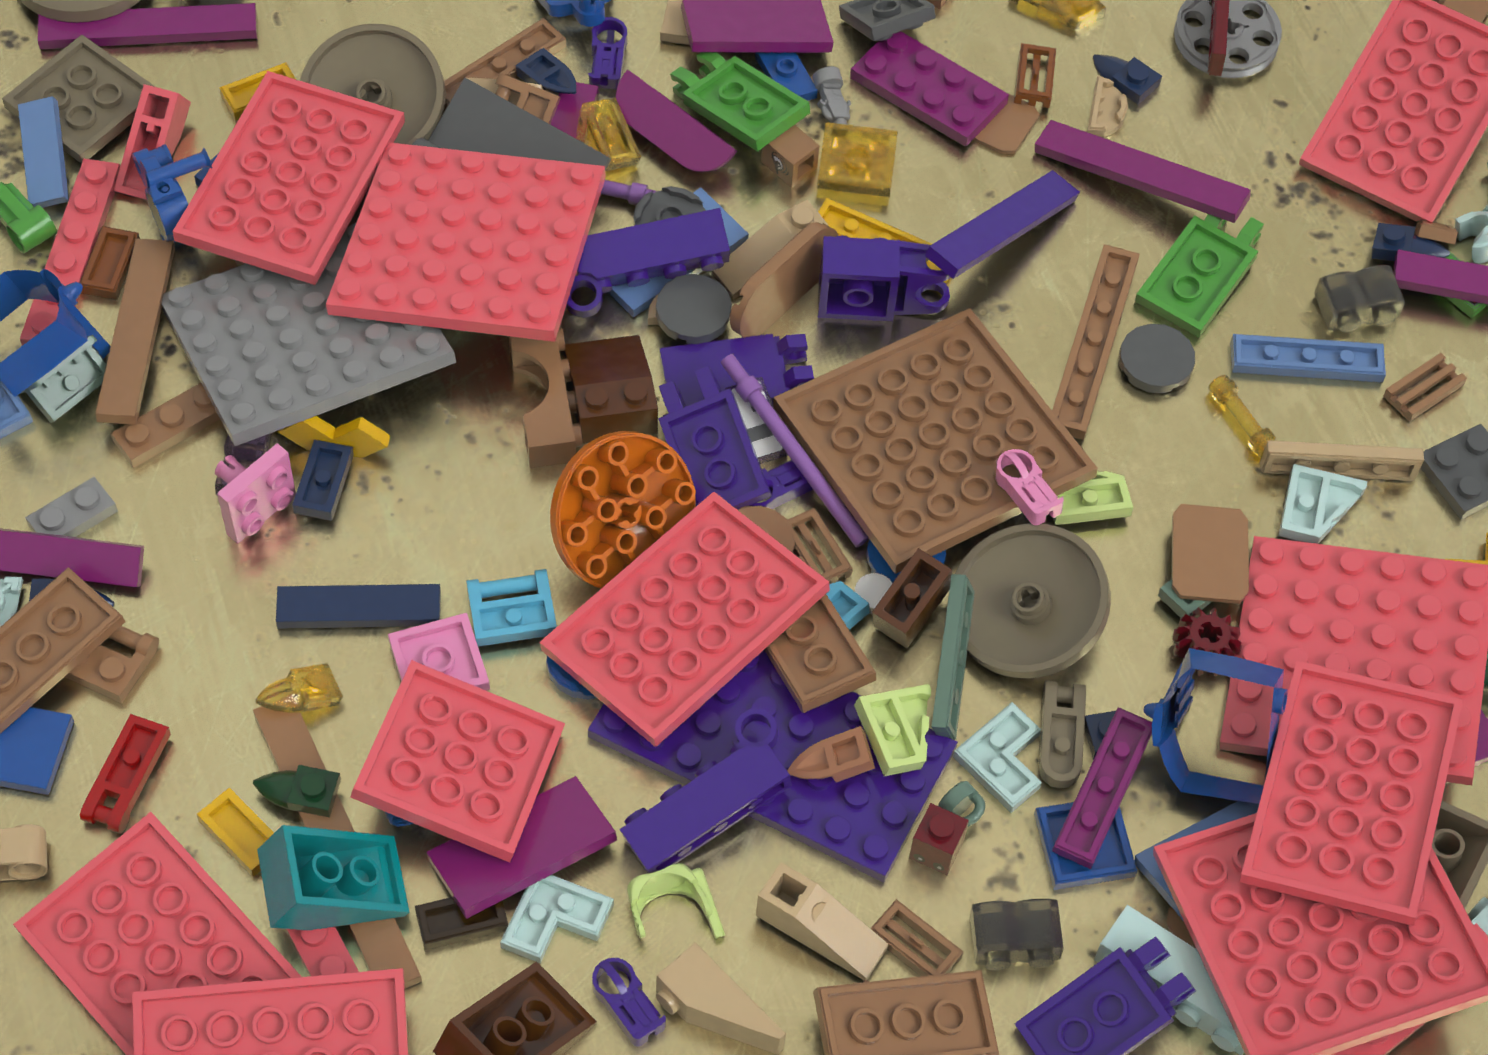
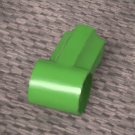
[0,182,57,254]

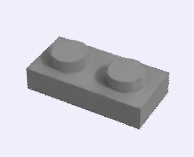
[25,477,118,537]

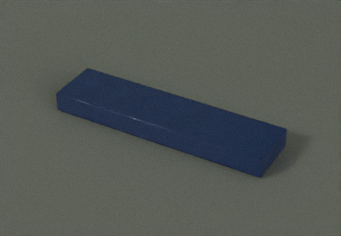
[276,584,441,629]

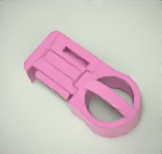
[996,449,1064,525]

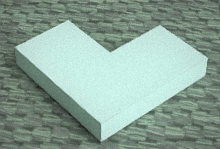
[953,702,1042,813]
[500,875,614,963]

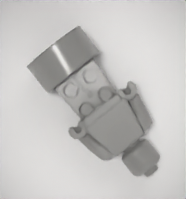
[812,66,851,135]

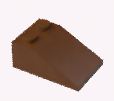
[564,335,658,444]
[433,961,597,1055]

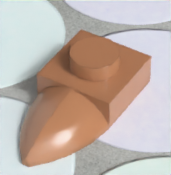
[787,726,875,783]

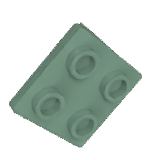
[20,334,107,423]

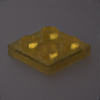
[817,122,898,197]

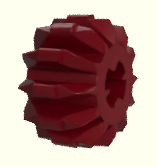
[1172,607,1242,677]

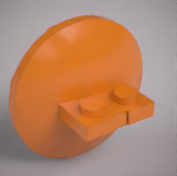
[550,431,696,589]

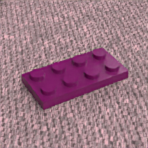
[850,31,1009,147]

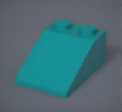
[257,825,410,930]

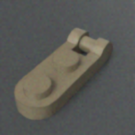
[1039,680,1086,788]

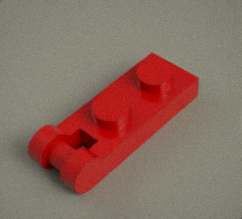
[80,714,171,834]

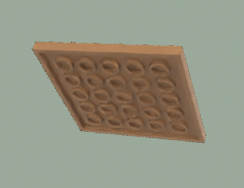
[773,308,1098,574]

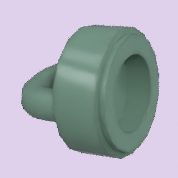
[938,781,986,827]

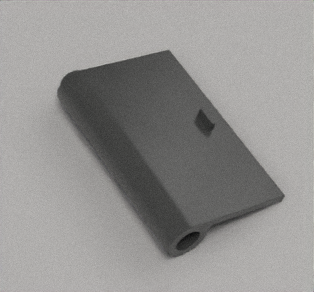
[412,78,612,170]

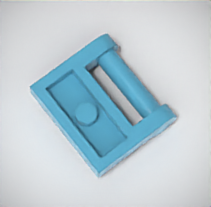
[466,569,557,647]

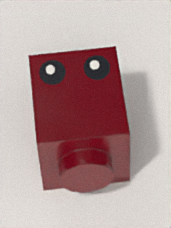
[909,803,969,876]

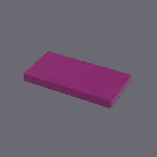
[681,0,834,53]
[426,776,617,919]

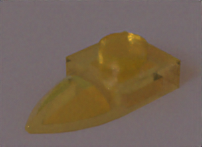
[255,663,343,713]

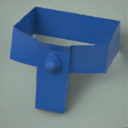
[0,269,111,397]
[1143,648,1288,804]

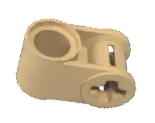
[0,824,48,882]

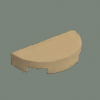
[1087,75,1128,137]

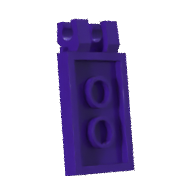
[660,334,814,407]
[658,365,772,509]
[1014,937,1196,1055]

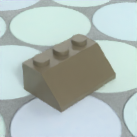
[1432,801,1488,909]

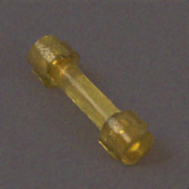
[1208,375,1276,458]

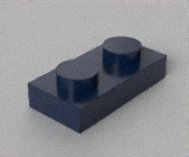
[292,439,354,521]

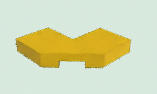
[278,416,390,458]

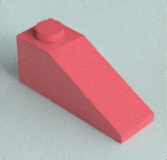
[114,84,191,200]

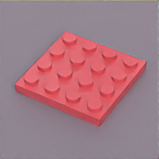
[350,660,565,863]

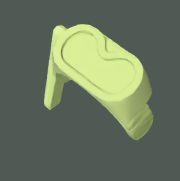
[627,863,725,939]

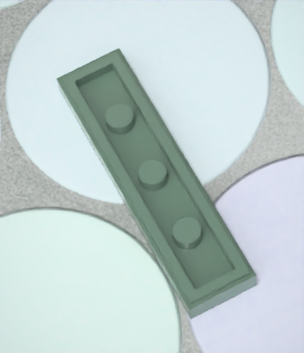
[931,574,975,740]

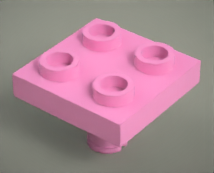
[215,443,296,544]

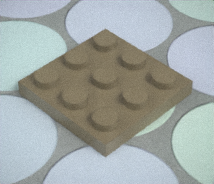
[2,35,155,164]

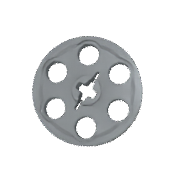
[1174,0,1282,78]

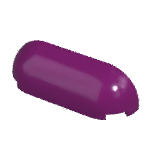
[616,69,737,172]

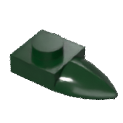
[253,765,341,818]

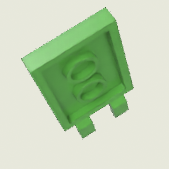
[670,52,810,152]
[1135,214,1264,338]

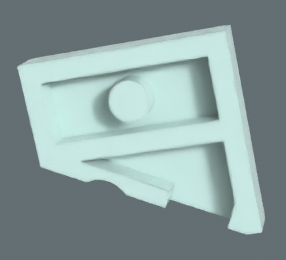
[1278,464,1368,544]

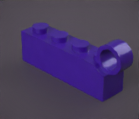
[566,208,730,318]
[620,708,792,873]

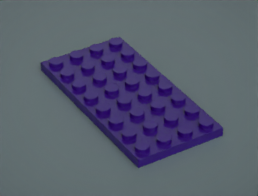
[588,650,958,883]

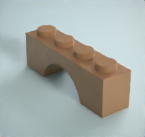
[508,327,582,468]

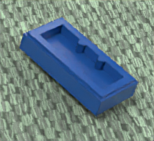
[755,52,818,101]

